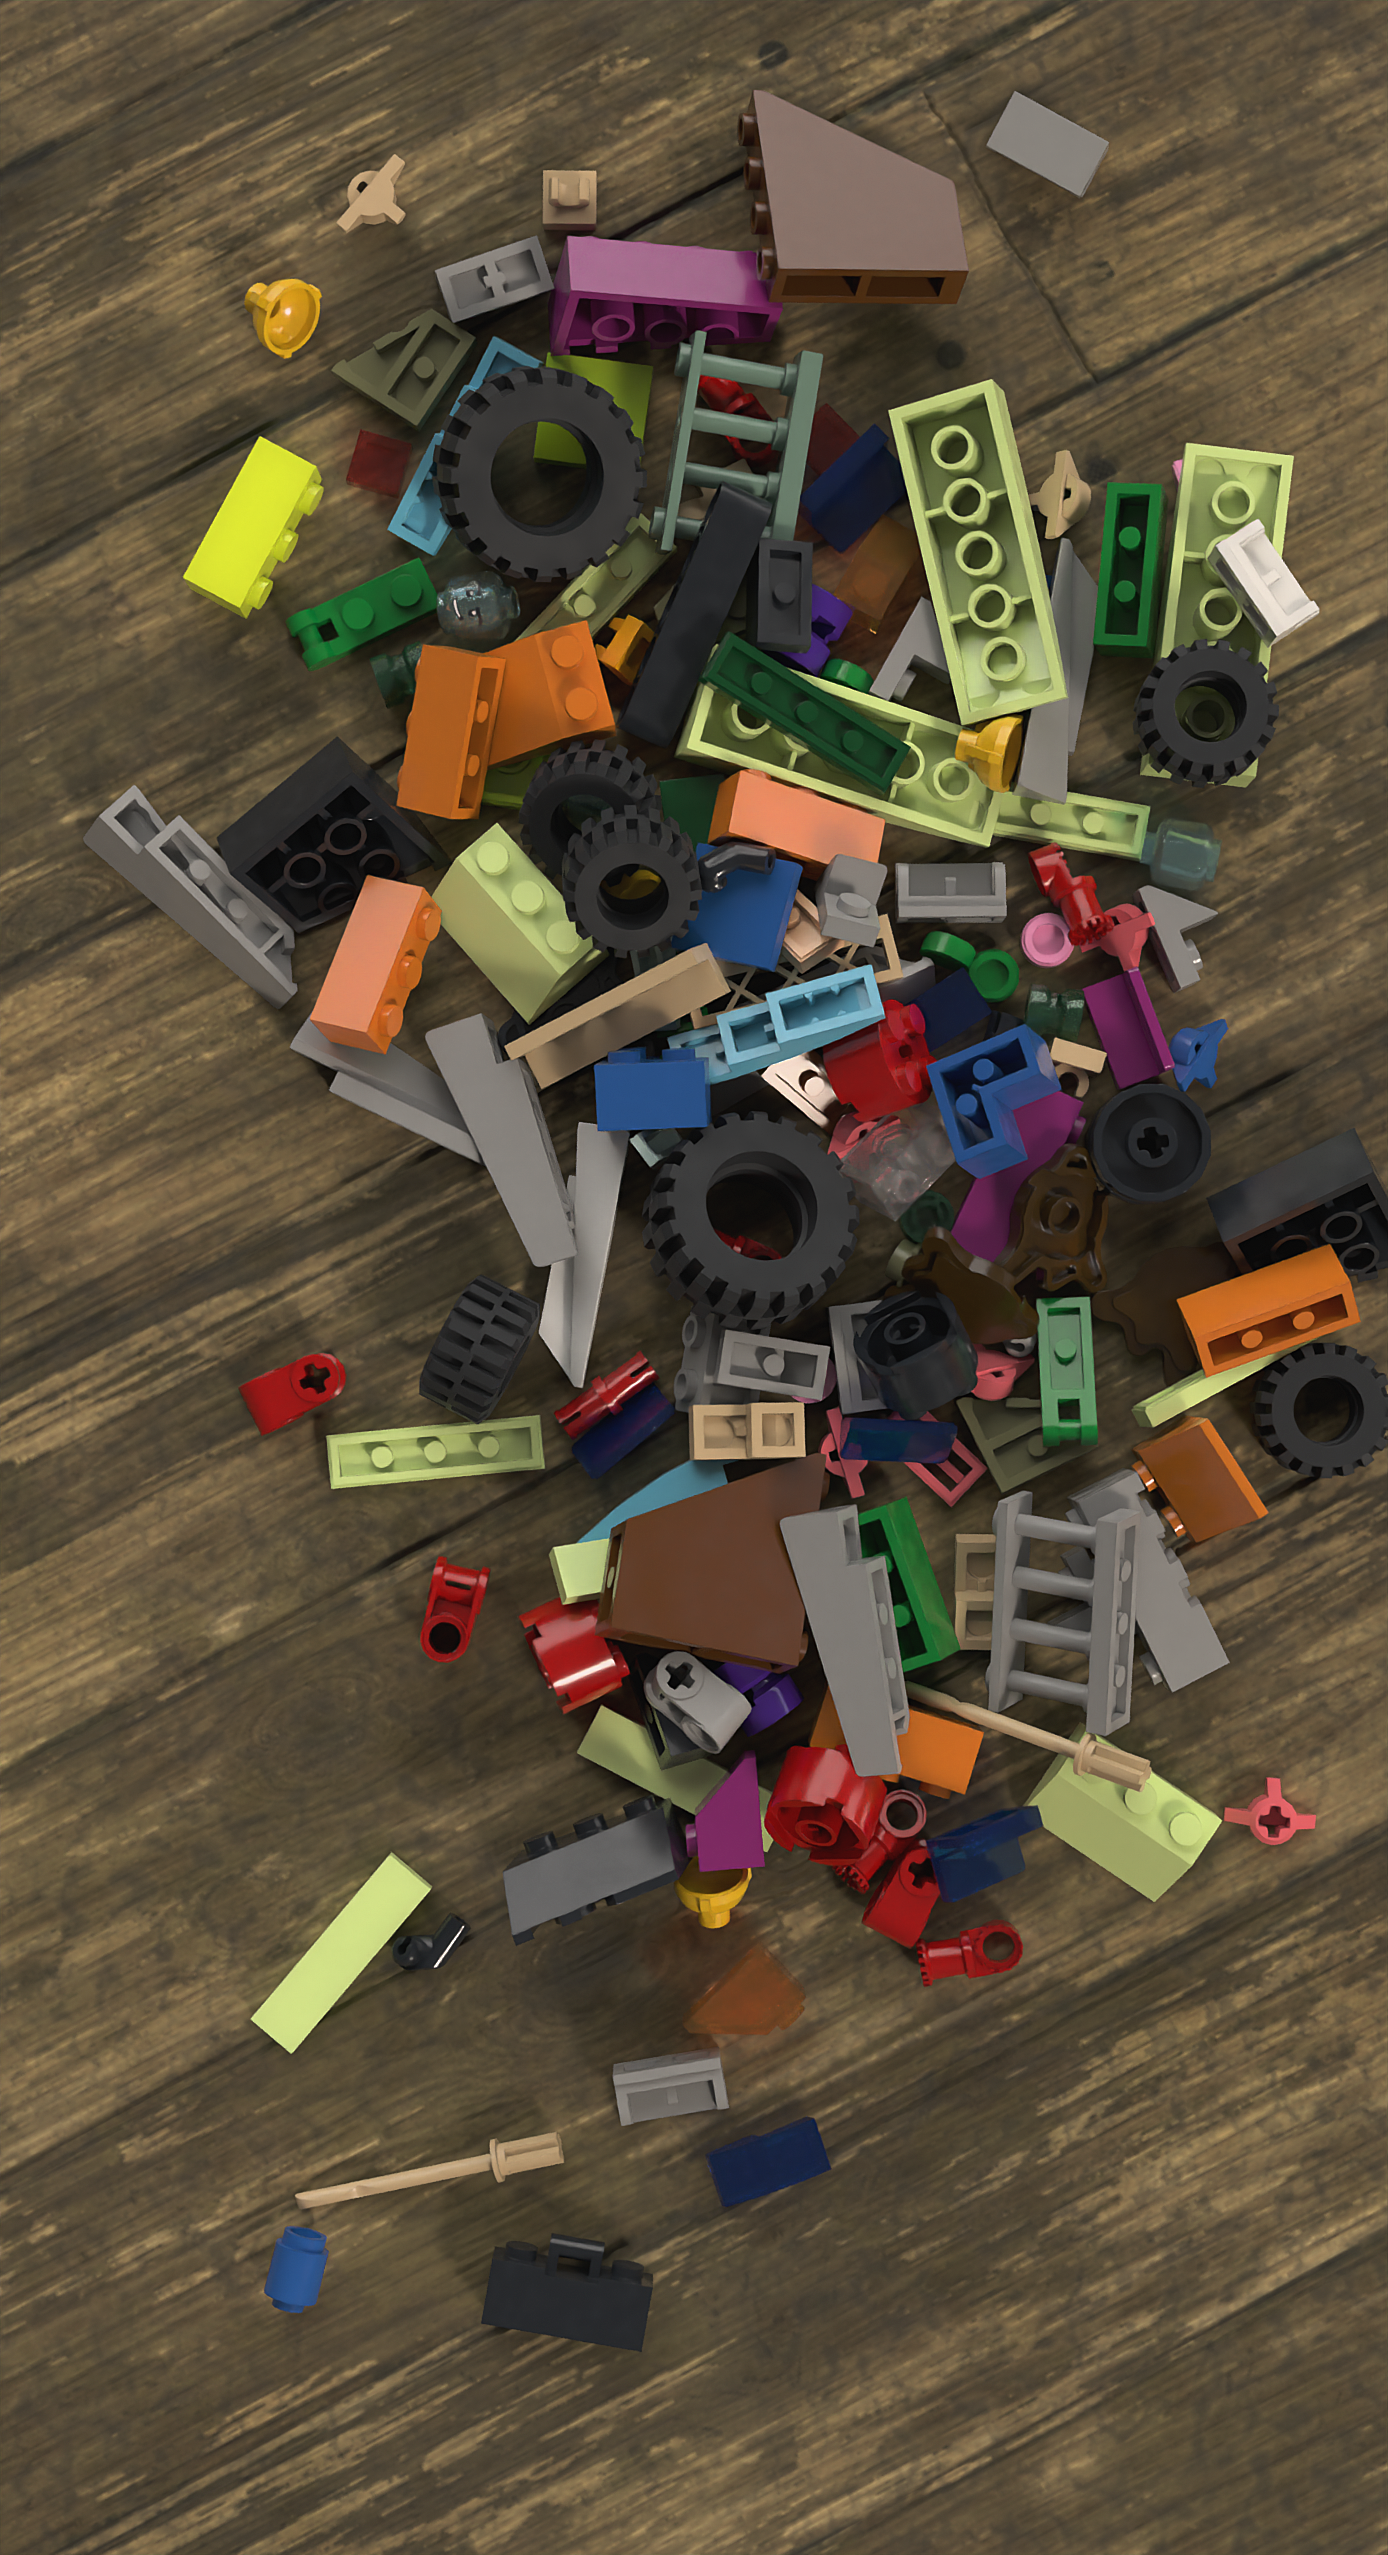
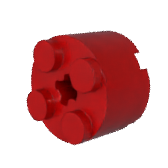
[823,999,937,1122]
[517,1596,630,1714]
[764,1744,887,1866]

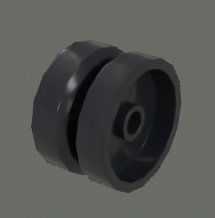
[1085,1084,1211,1204]

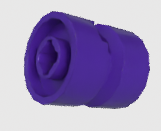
[763,584,853,677]
[709,1661,805,1737]

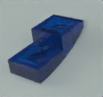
[904,967,992,1054]
[705,2116,831,2207]

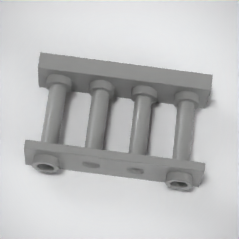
[985,1491,1141,1736]

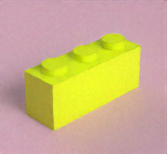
[183,436,324,619]

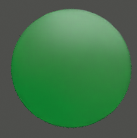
[819,659,874,694]
[919,931,976,972]
[965,949,1019,1004]

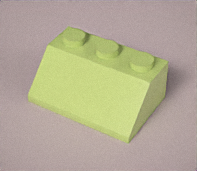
[431,823,610,1025]
[1020,1722,1222,1902]

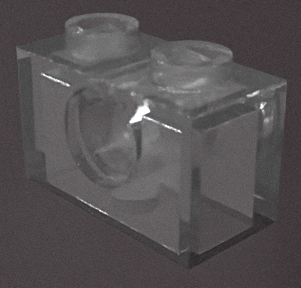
[838,1101,956,1221]

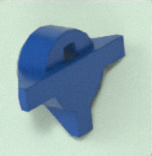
[1168,1019,1228,1092]

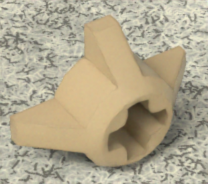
[336,154,406,233]
[1028,450,1091,539]

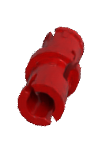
[553,1351,660,1440]

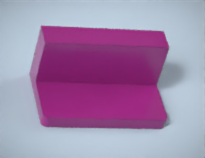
[1080,966,1175,1090]

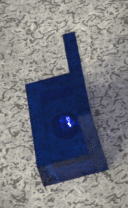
[798,423,907,554]
[926,1805,1044,1903]

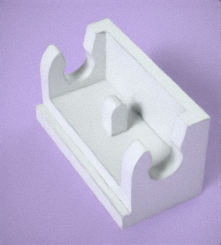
[1207,519,1320,648]

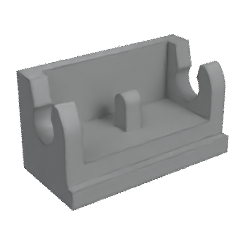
[986,91,1109,198]
[435,235,554,324]
[895,862,1007,923]
[826,1300,887,1414]
[613,2047,729,2126]

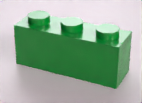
[1093,482,1169,659]
[858,1496,961,1672]

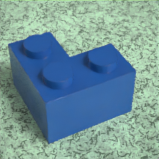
[926,1024,1062,1179]
[594,1047,712,1131]

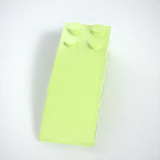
[888,379,1068,727]
[1140,443,1294,788]
[674,644,1004,848]

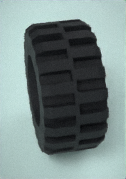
[432,366,647,582]
[642,1111,859,1330]

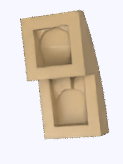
[689,1402,806,1461]
[953,1534,996,1650]

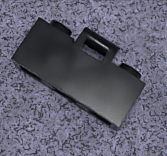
[481,2233,653,2352]

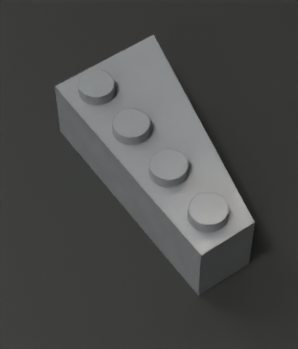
[1065,1468,1230,1692]

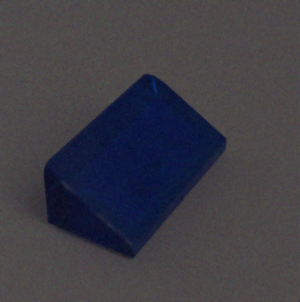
[571,1382,675,1479]
[839,1417,957,1464]

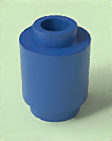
[264,2226,329,2313]

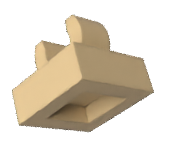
[543,170,597,231]
[1048,1038,1107,1099]

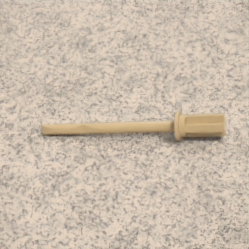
[904,1681,1152,1792]
[295,2132,564,2210]

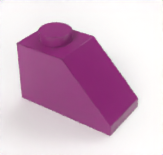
[685,1750,765,1872]

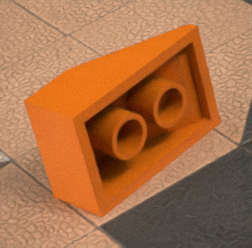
[483,620,617,771]
[1131,1415,1269,1543]

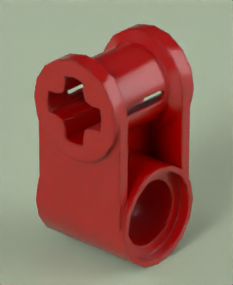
[238,1353,347,1436]
[420,1555,491,1663]
[861,1838,948,1949]

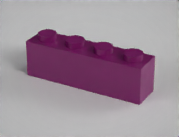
[948,1091,1086,1262]

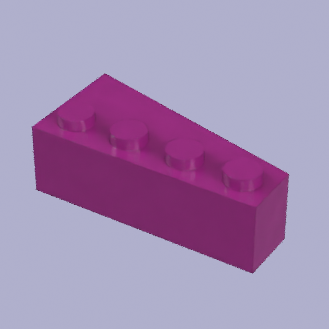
[548,236,783,356]

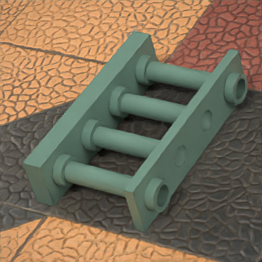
[649,330,823,555]

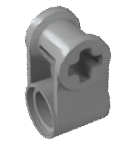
[644,1651,752,1754]

